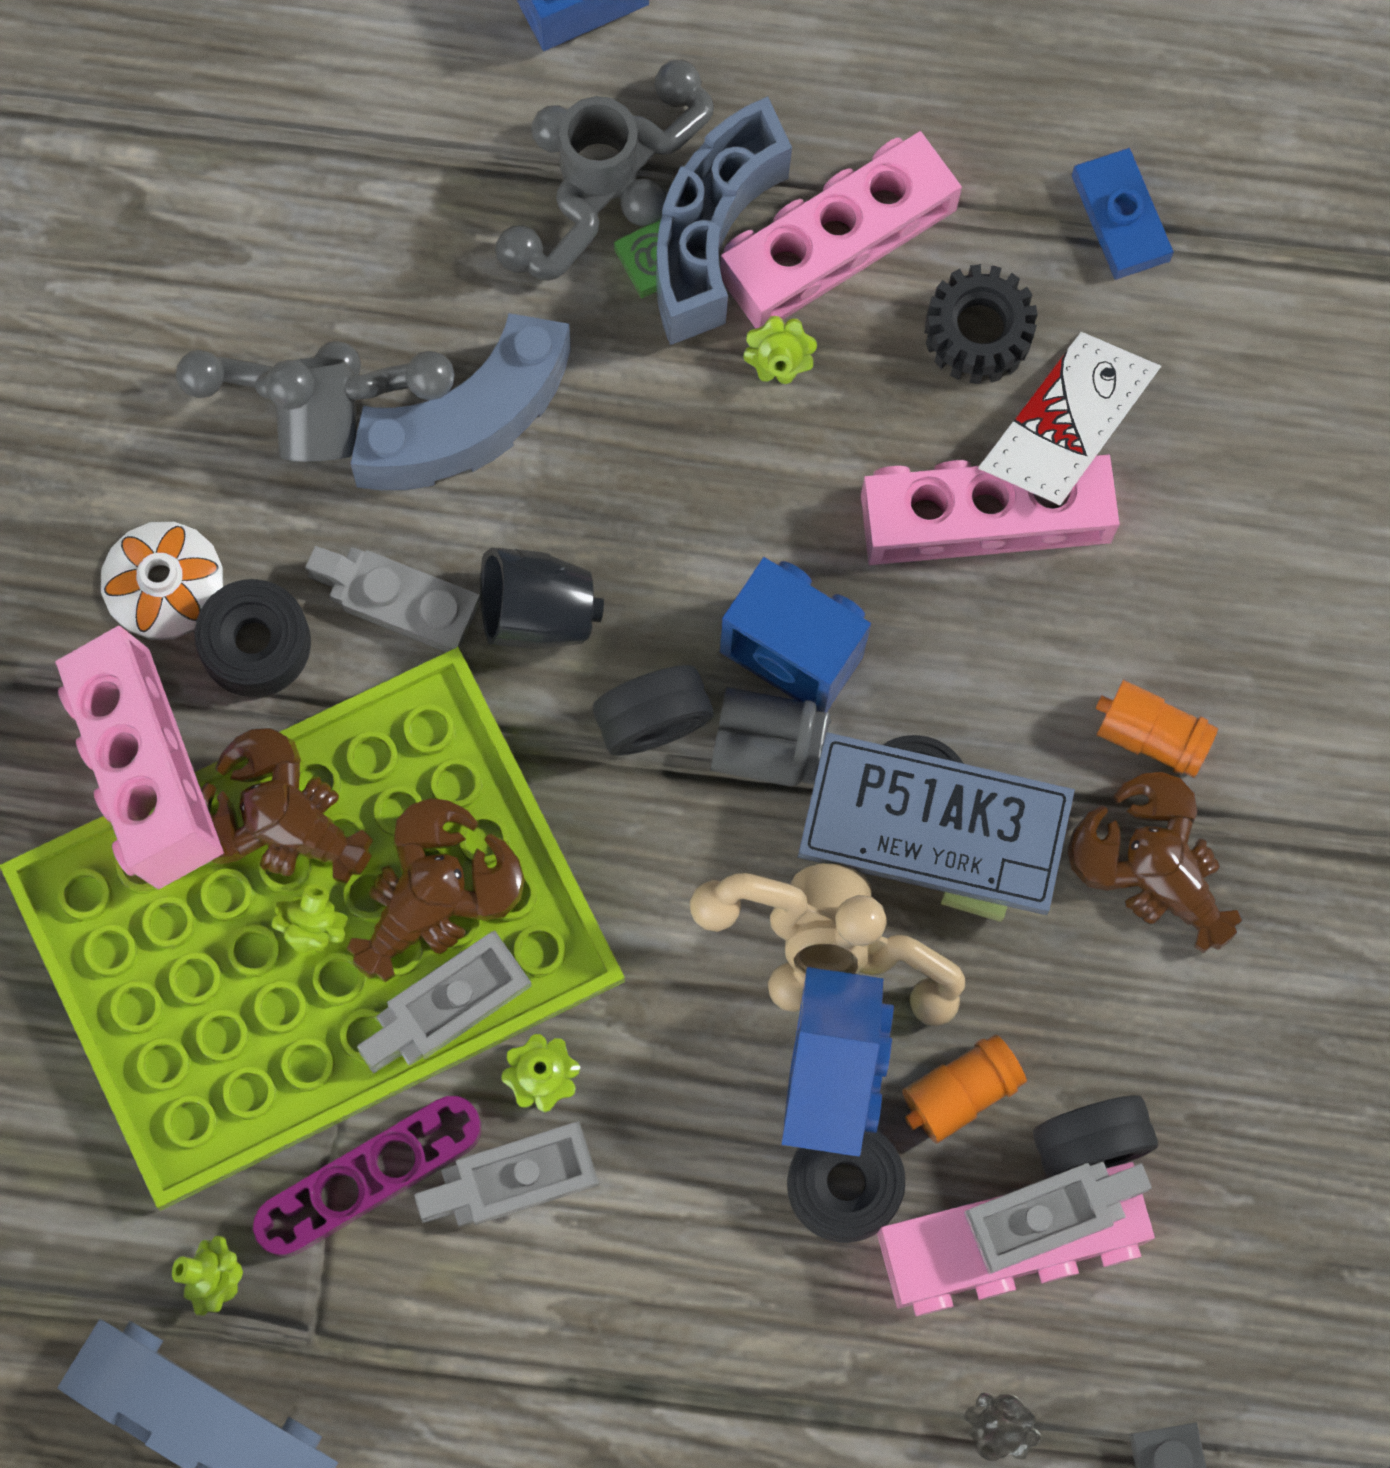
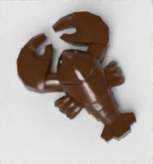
[201,728,373,883]
[1067,772,1242,953]
[347,798,525,983]

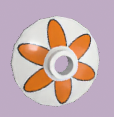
[101,522,223,640]

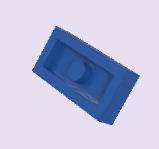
[1071,148,1174,280]

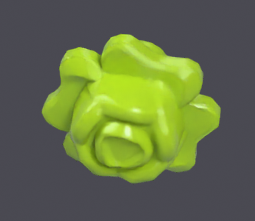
[743,316,817,384]
[272,884,348,953]
[502,1034,580,1113]
[172,1236,243,1316]

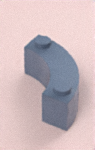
[656,96,792,345]
[351,313,571,490]
[57,1319,338,1468]

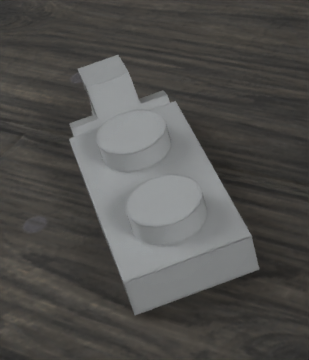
[305,546,481,652]
[357,930,531,1073]
[414,1121,599,1227]
[964,1162,1152,1275]

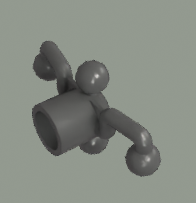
[495,60,714,281]
[175,341,455,462]

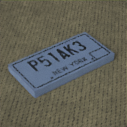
[797,732,1075,915]

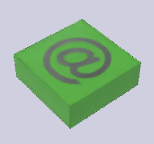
[614,219,661,299]

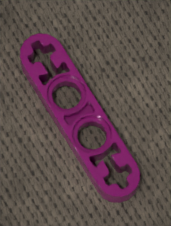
[253,1096,482,1258]

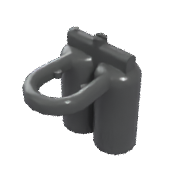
[710,687,832,786]

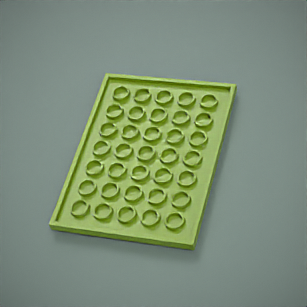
[0,647,625,1211]

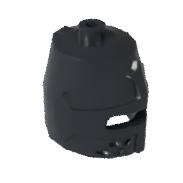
[480,547,604,649]

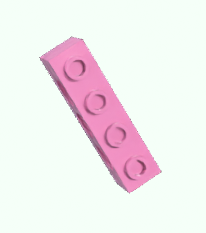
[720,131,962,328]
[861,454,1120,565]
[55,625,224,890]

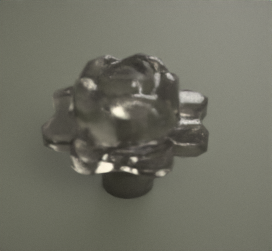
[964,1393,1042,1461]

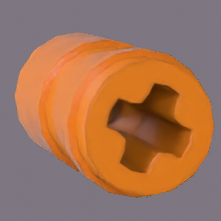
[1095,679,1219,778]
[902,1034,1027,1144]

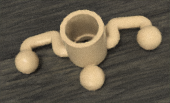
[690,863,965,1026]

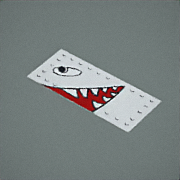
[978,332,1161,505]

